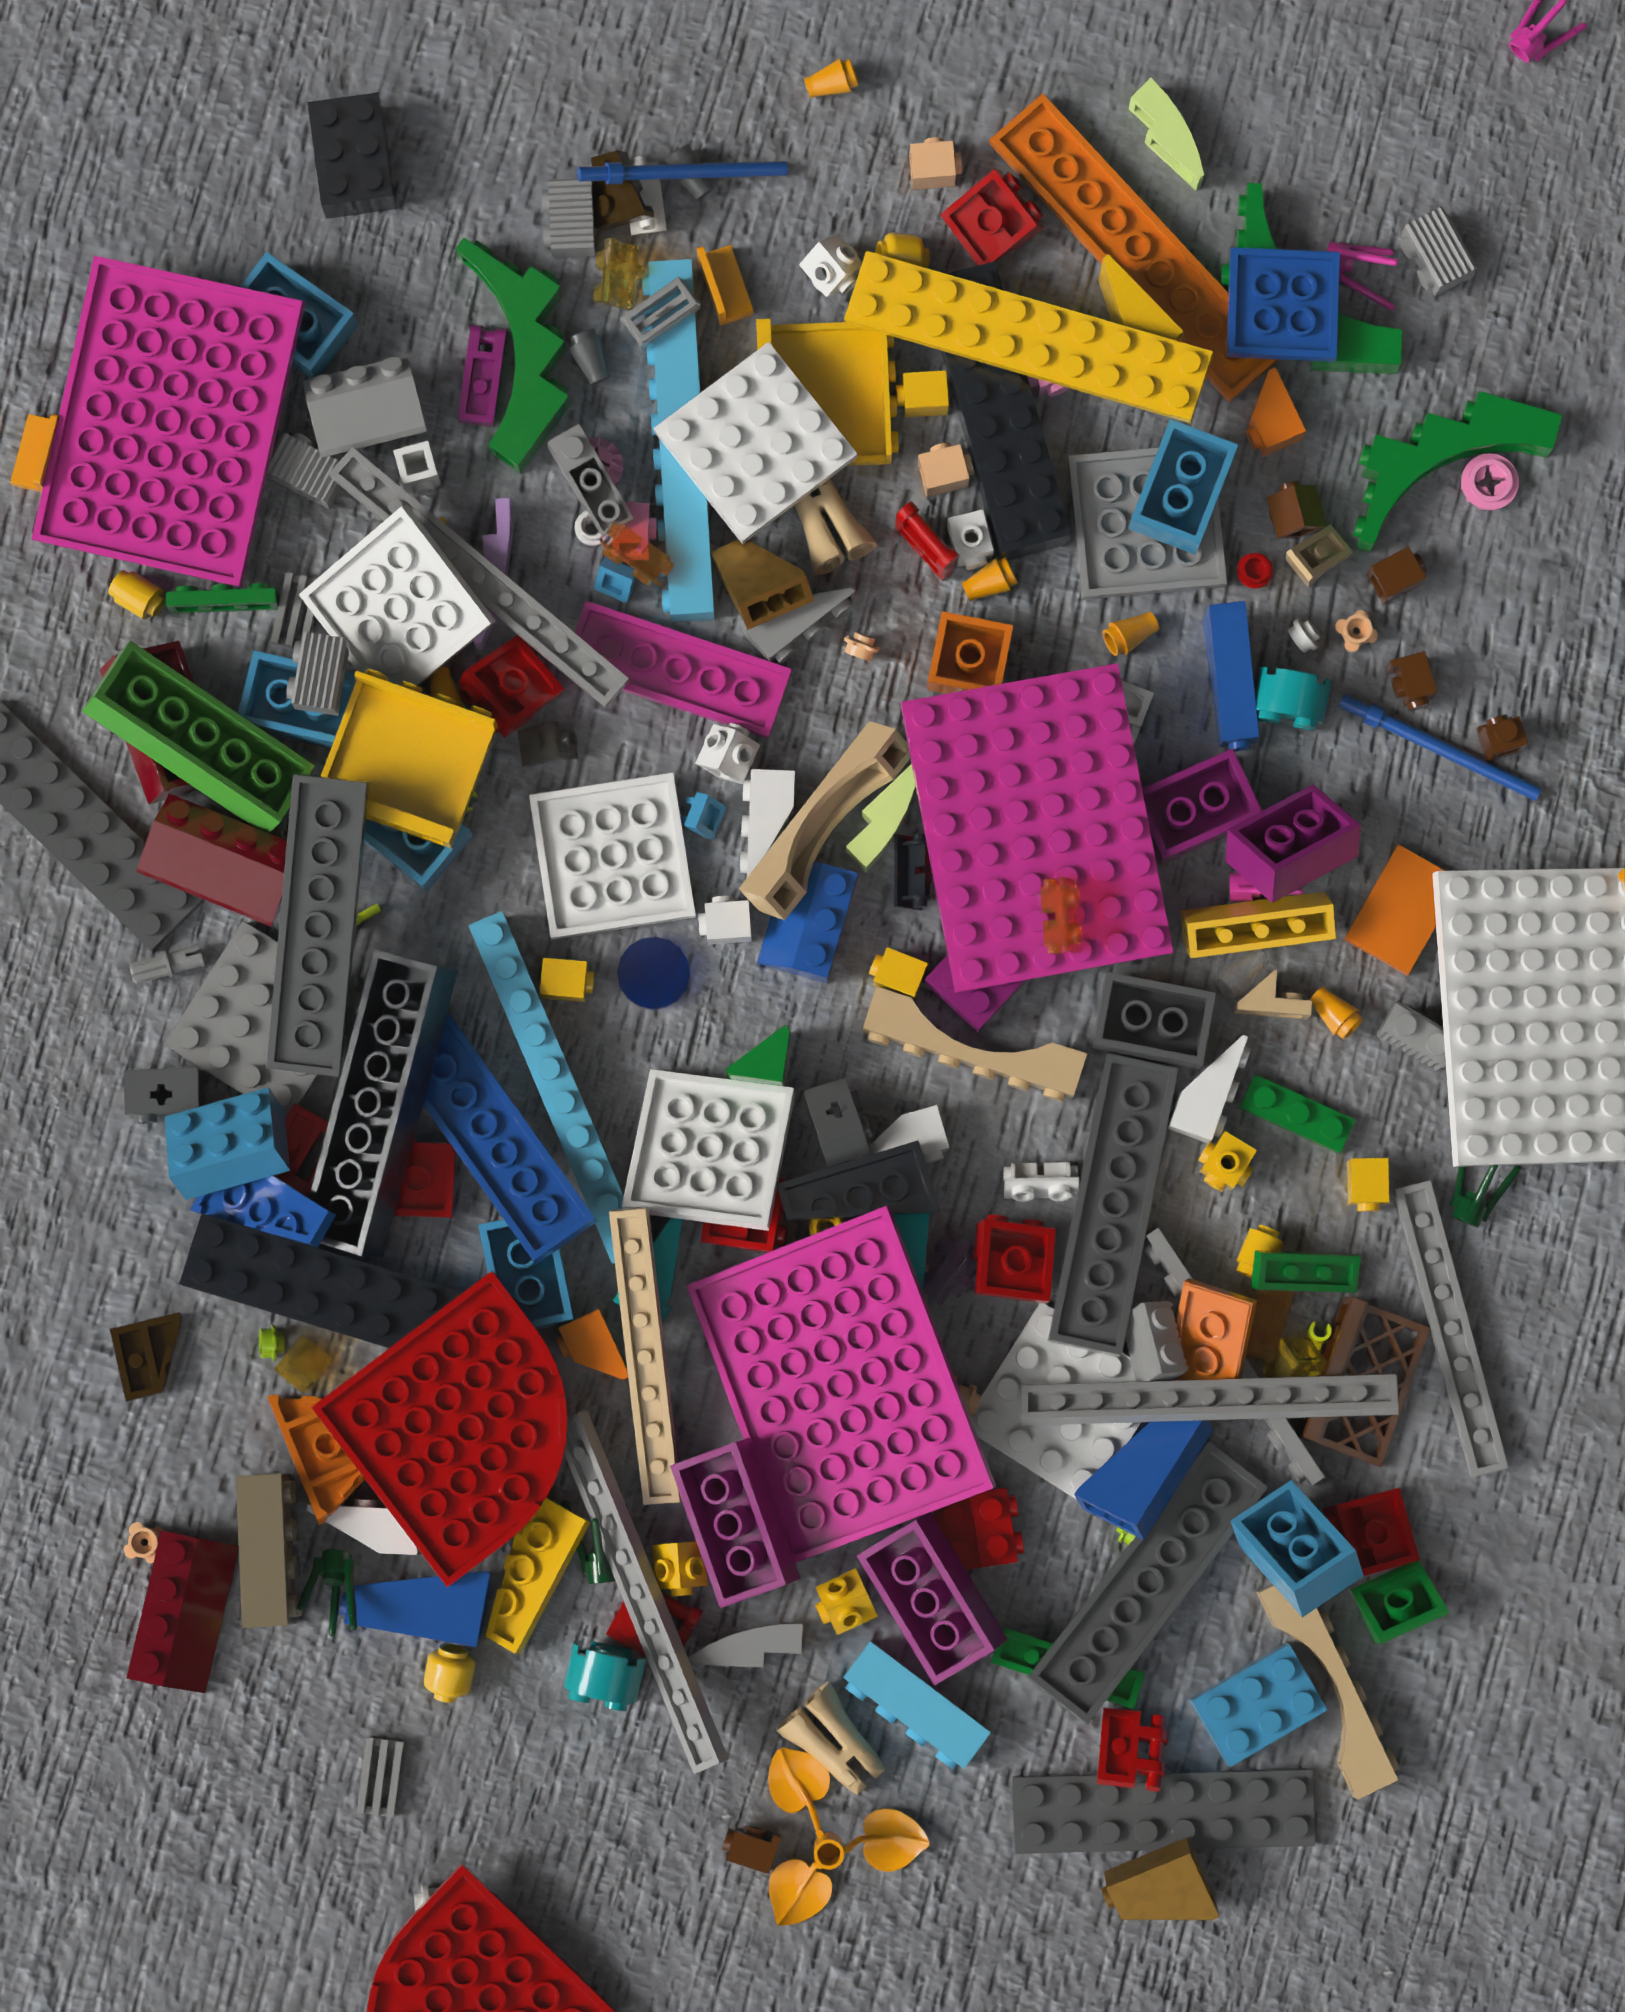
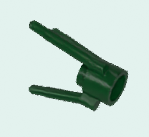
[1449,1165,1520,1228]
[562,1500,627,1584]
[297,1549,357,1637]

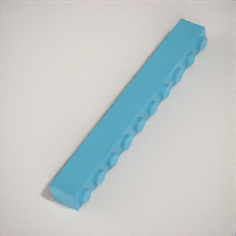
[642,259,715,622]
[468,911,624,1266]

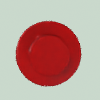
[1236,553,1273,589]

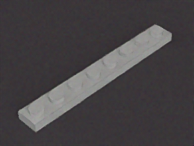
[1393,1180,1508,1478]
[1143,1228,1325,1486]

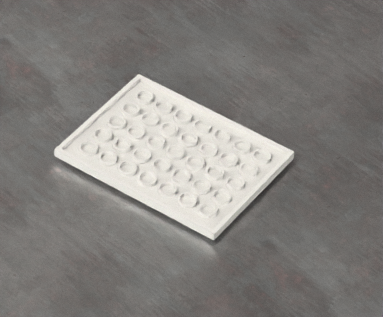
[1432,868,1625,1167]

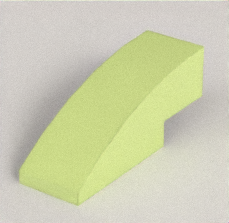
[1129,77,1204,190]
[846,764,916,873]

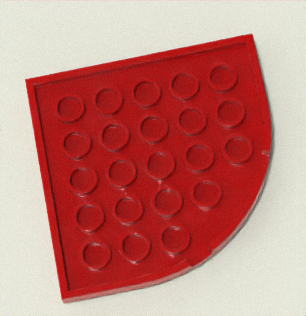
[311,1271,568,1587]
[366,1863,617,2012]

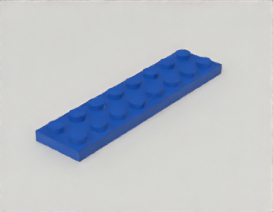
[423,1012,597,1264]

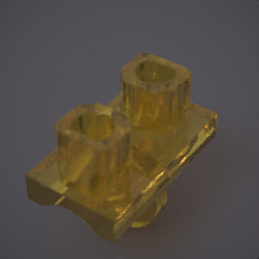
[593,238,647,311]

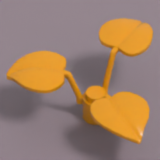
[768,1747,929,1926]

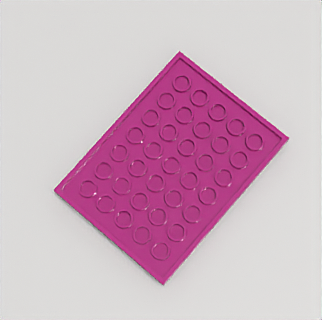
[31,255,306,587]
[900,663,1173,993]
[686,1205,997,1563]

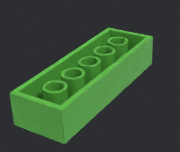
[82,640,315,833]

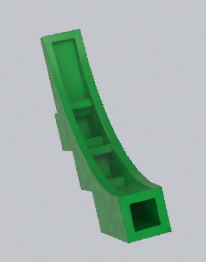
[1220,183,1402,374]
[456,238,571,474]
[1353,391,1563,553]

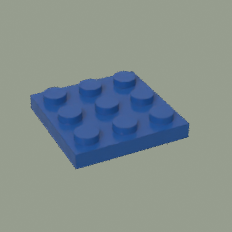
[1226,247,1340,362]

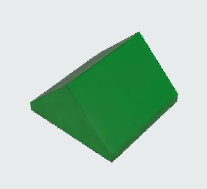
[726,1025,790,1086]
[1350,1560,1449,1644]

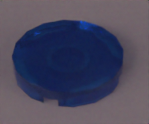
[617,937,690,1011]

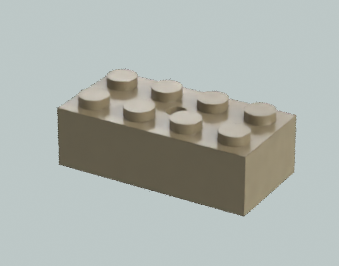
[236,1473,303,1628]

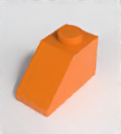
[1246,367,1306,457]
[556,1309,629,1381]

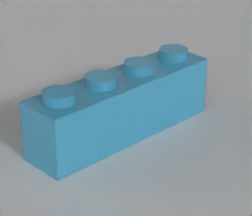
[843,1641,991,1769]

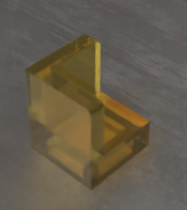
[273,1335,333,1394]
[1263,1337,1327,1378]

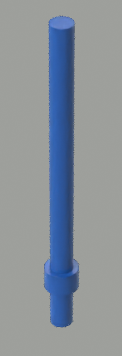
[577,161,788,185]
[1338,693,1542,801]

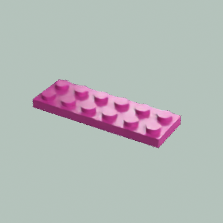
[574,600,792,739]

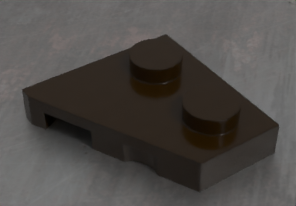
[591,150,654,230]
[110,1312,183,1402]

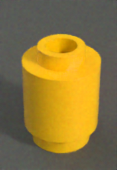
[108,570,165,620]
[1236,1224,1284,1279]

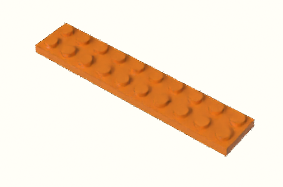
[989,93,1280,403]

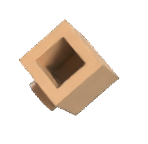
[909,137,962,190]
[917,442,974,498]

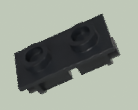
[894,833,931,911]

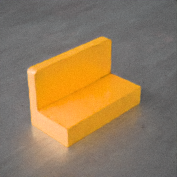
[696,245,754,326]
[10,414,59,493]

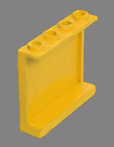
[756,319,899,466]
[321,669,498,849]

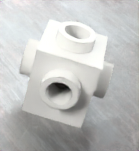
[799,234,862,297]
[695,723,760,784]

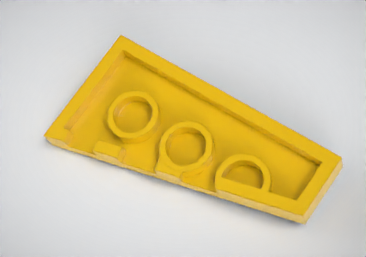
[485,1497,591,1655]

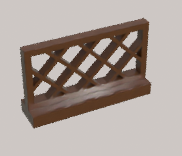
[1295,1297,1430,1467]

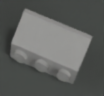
[303,355,427,458]

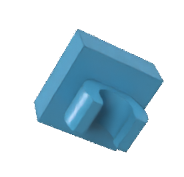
[594,556,638,604]
[680,792,727,840]

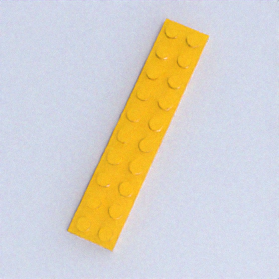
[844,251,1213,424]

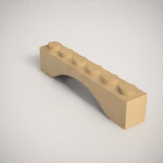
[739,721,910,920]
[862,986,1087,1102]
[1256,1584,1400,1799]

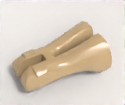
[794,479,877,576]
[775,1681,886,1796]

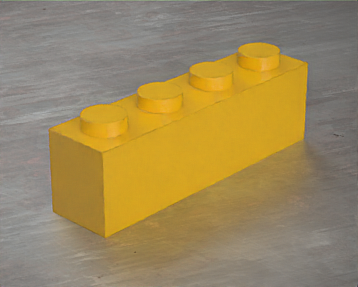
[1180,891,1336,958]

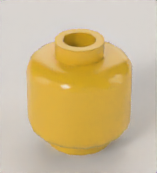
[875,232,930,268]
[424,1644,475,1703]

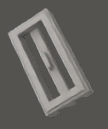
[620,277,701,349]
[271,572,317,648]
[356,1737,405,1818]

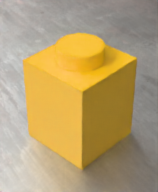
[896,370,949,418]
[869,947,928,1001]
[540,958,595,1002]
[1347,1158,1389,1212]

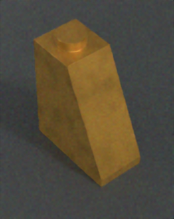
[711,540,814,630]
[1101,1837,1219,1920]

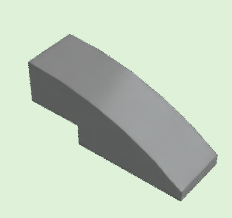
[689,1623,803,1668]

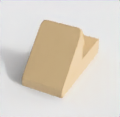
[1286,524,1353,587]
[1234,969,1312,1020]

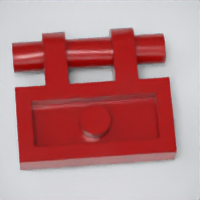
[1096,1707,1169,1792]

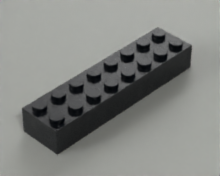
[940,261,1072,561]
[309,949,458,1258]
[179,1213,463,1348]

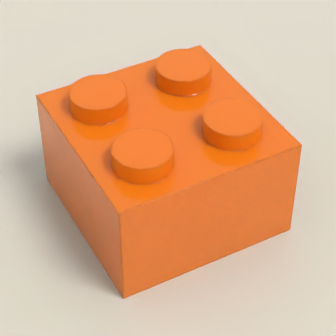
[927,611,1013,694]

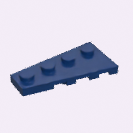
[190,1175,336,1247]

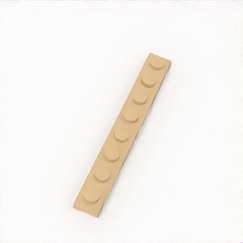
[609,1206,682,1505]

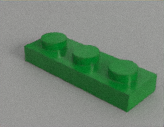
[166,583,280,614]
[1238,1074,1355,1154]
[1251,1250,1361,1293]

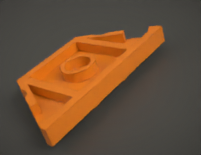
[267,1394,365,1525]

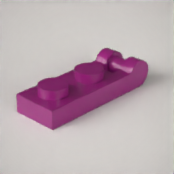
[457,324,508,427]

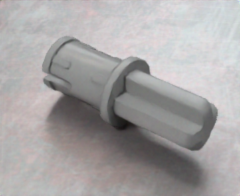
[130,943,205,984]

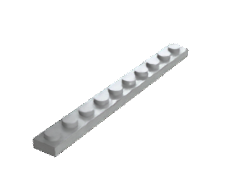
[329,447,630,708]
[1021,1374,1399,1426]
[564,1410,729,1774]

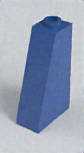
[1202,601,1259,752]
[1074,1420,1213,1541]
[339,1571,493,1647]

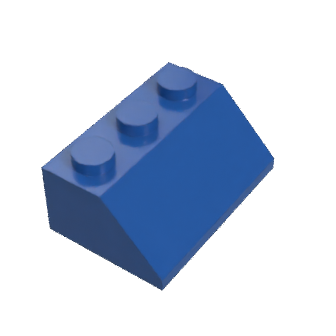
[757,862,858,984]

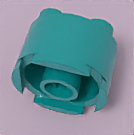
[1255,667,1332,731]
[563,1640,646,1711]

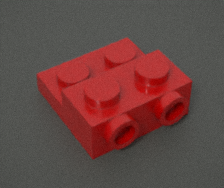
[940,169,1044,266]
[458,635,564,738]
[700,1178,788,1253]
[974,1215,1056,1304]
[934,1488,1024,1570]
[1322,1488,1420,1576]

